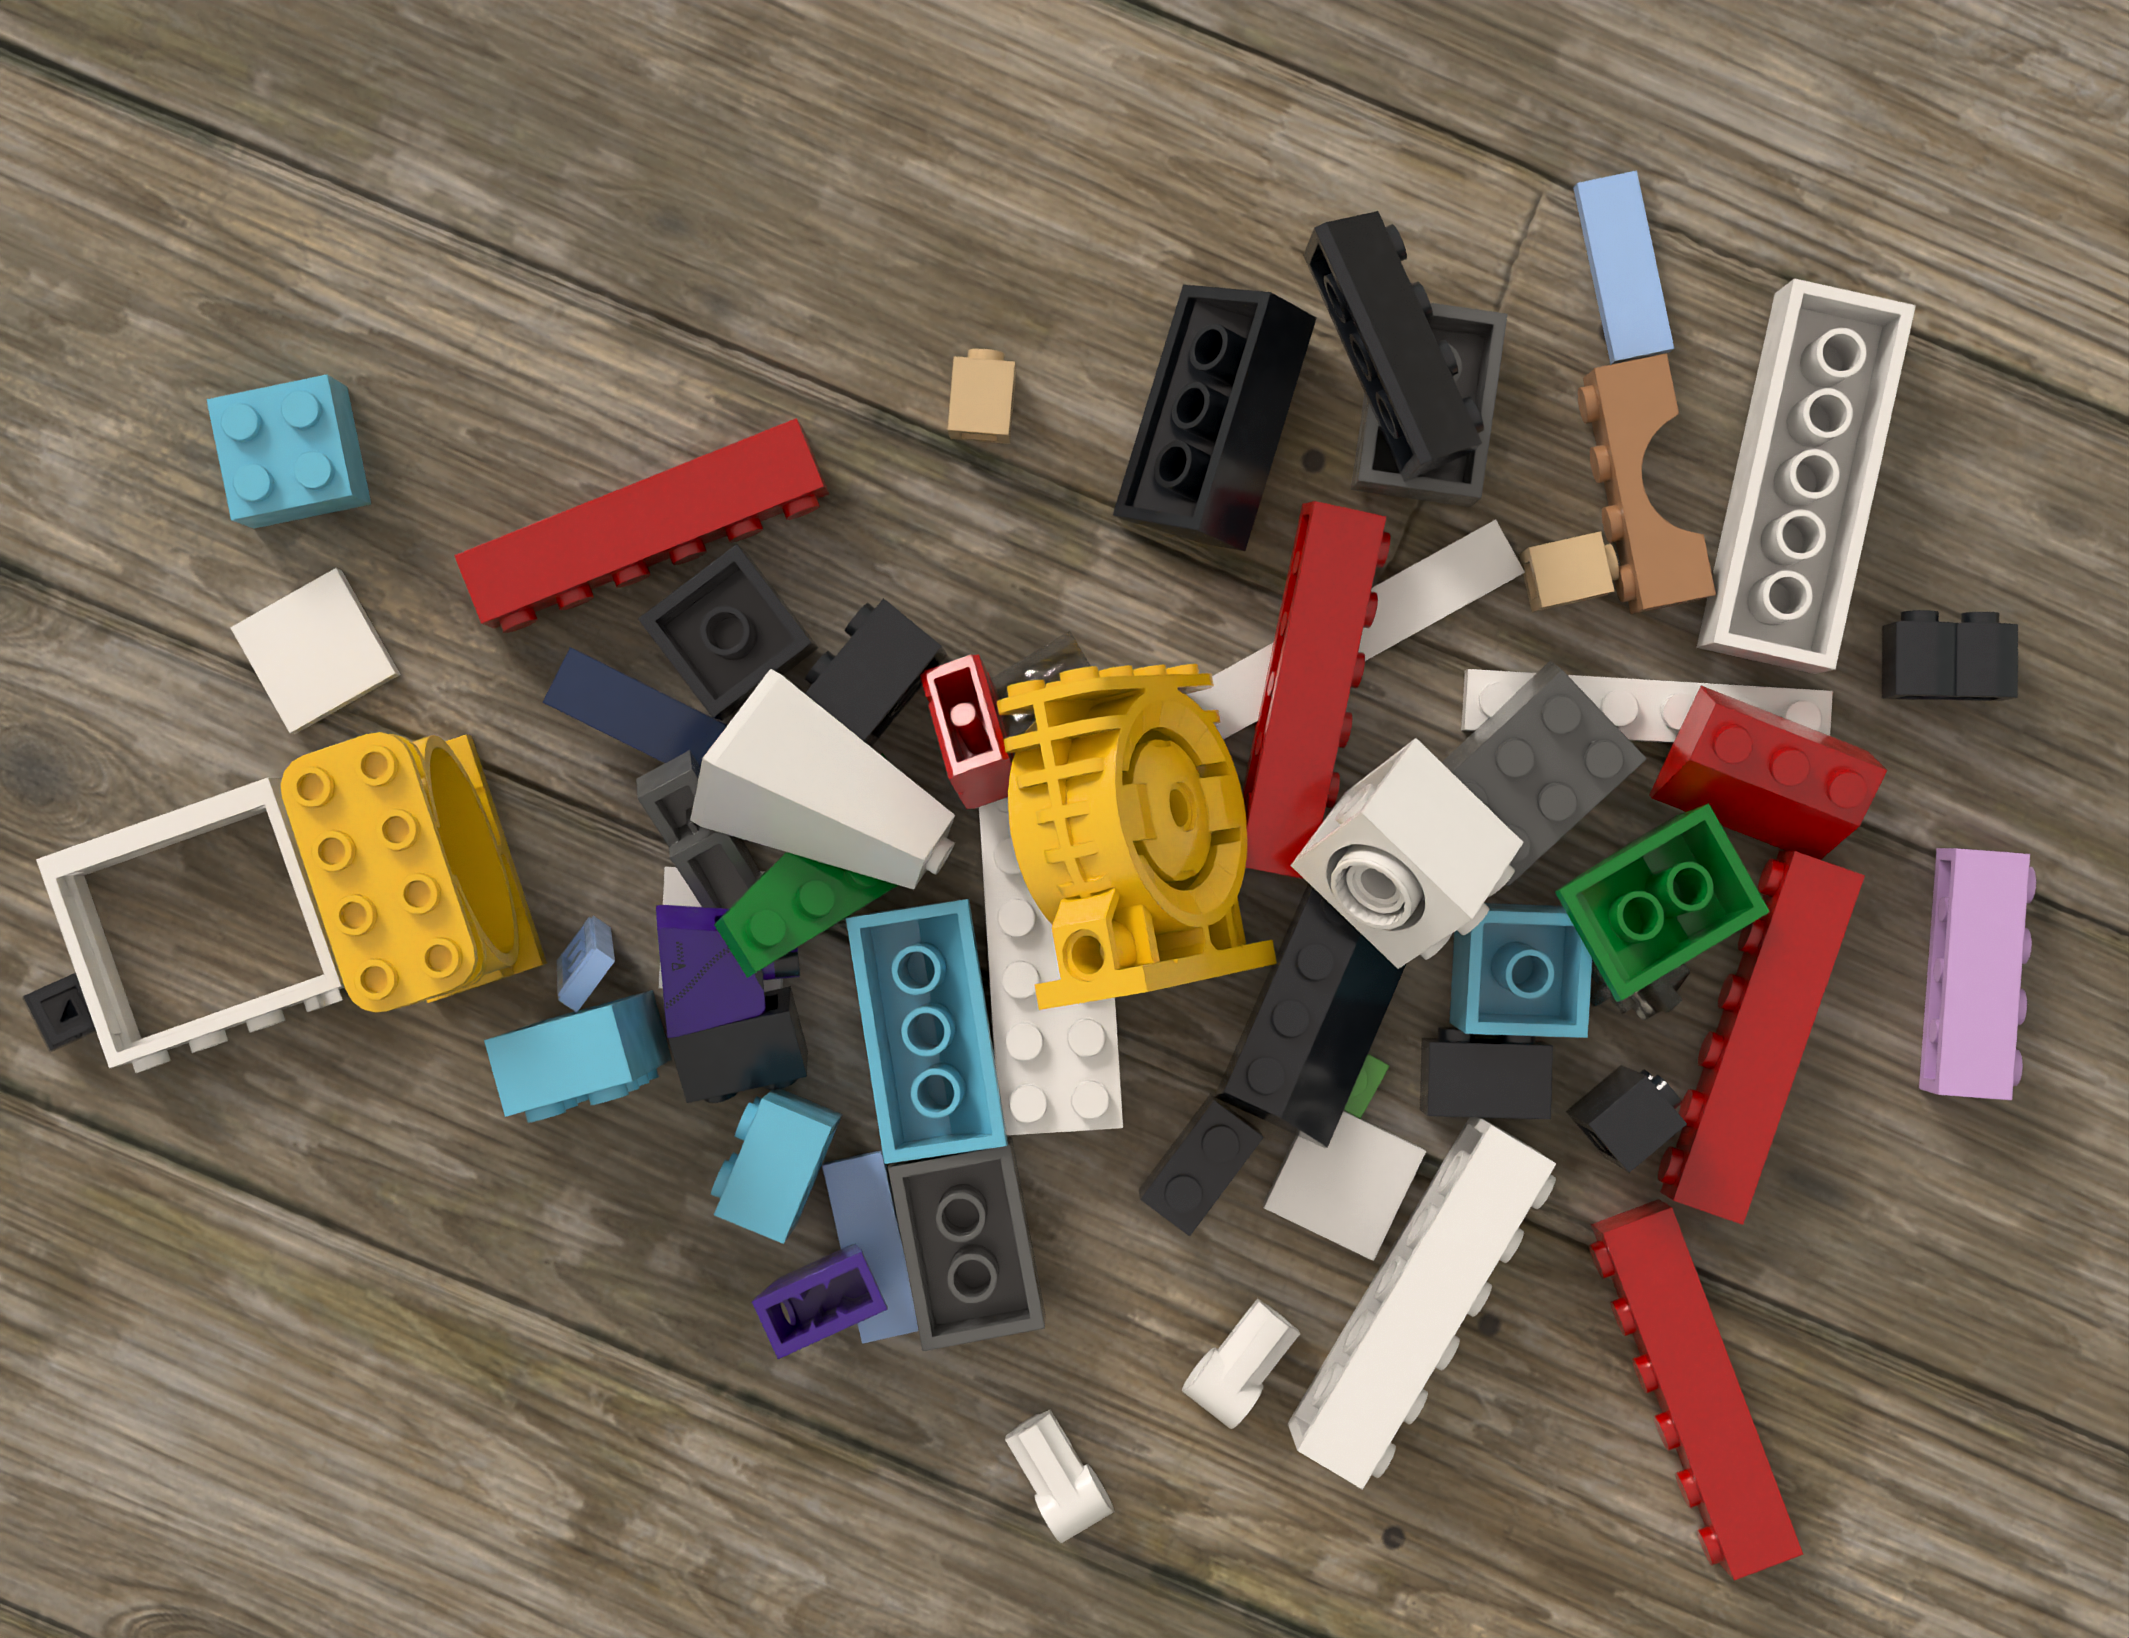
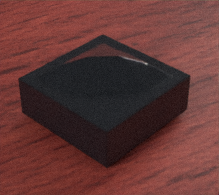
[22,973,96,1053]

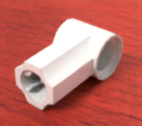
[1182,1298,1300,1429]
[1005,1410,1115,1543]

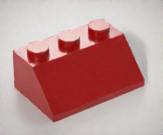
[1649,685,1888,860]

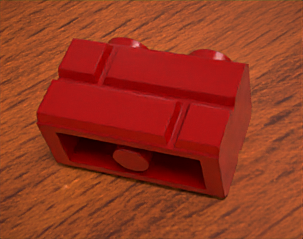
[920,654,1015,809]

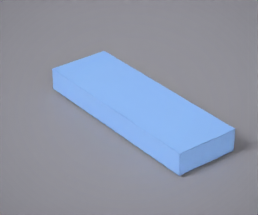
[1573,170,1674,365]
[557,916,615,1013]
[822,1150,919,1344]

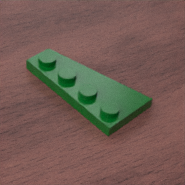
[714,753,899,978]

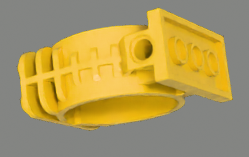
[997,664,1277,1010]
[280,732,547,1013]

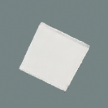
[230,568,401,734]
[1262,1111,1426,1261]

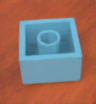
[206,374,371,529]
[1449,903,1592,1038]
[711,1089,843,1244]

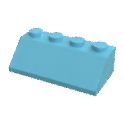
[846,899,1008,1164]

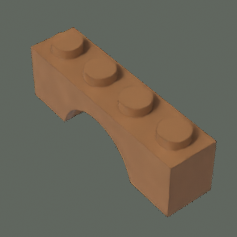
[1578,353,1716,614]

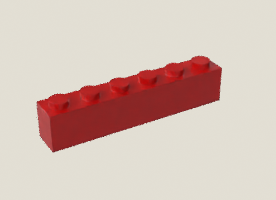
[454,418,829,633]
[1242,501,1391,879]
[1658,851,1865,1225]
[1589,1199,1804,1581]

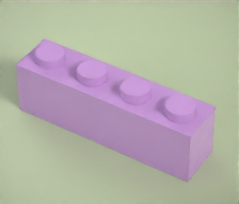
[1919,848,2036,1100]

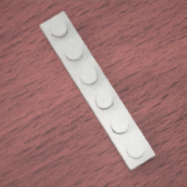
[1461,669,1833,743]

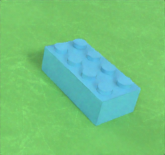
[484,990,672,1123]

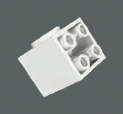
[1290,738,1524,969]

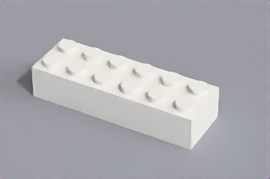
[1696,279,1916,674]
[979,797,1123,1135]
[1288,1117,1556,1490]

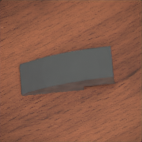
[636,750,762,909]

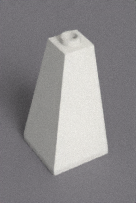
[690,669,955,889]

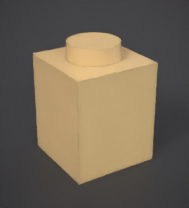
[947,349,1016,444]
[1519,531,1619,613]

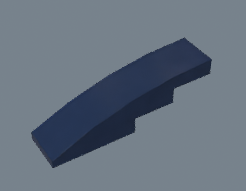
[543,647,727,767]

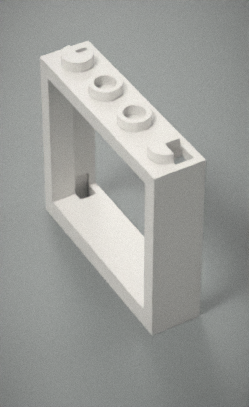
[36,777,345,1073]

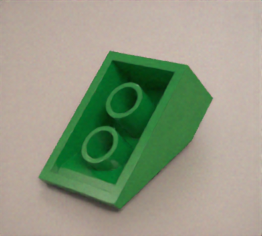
[1555,803,1770,1002]

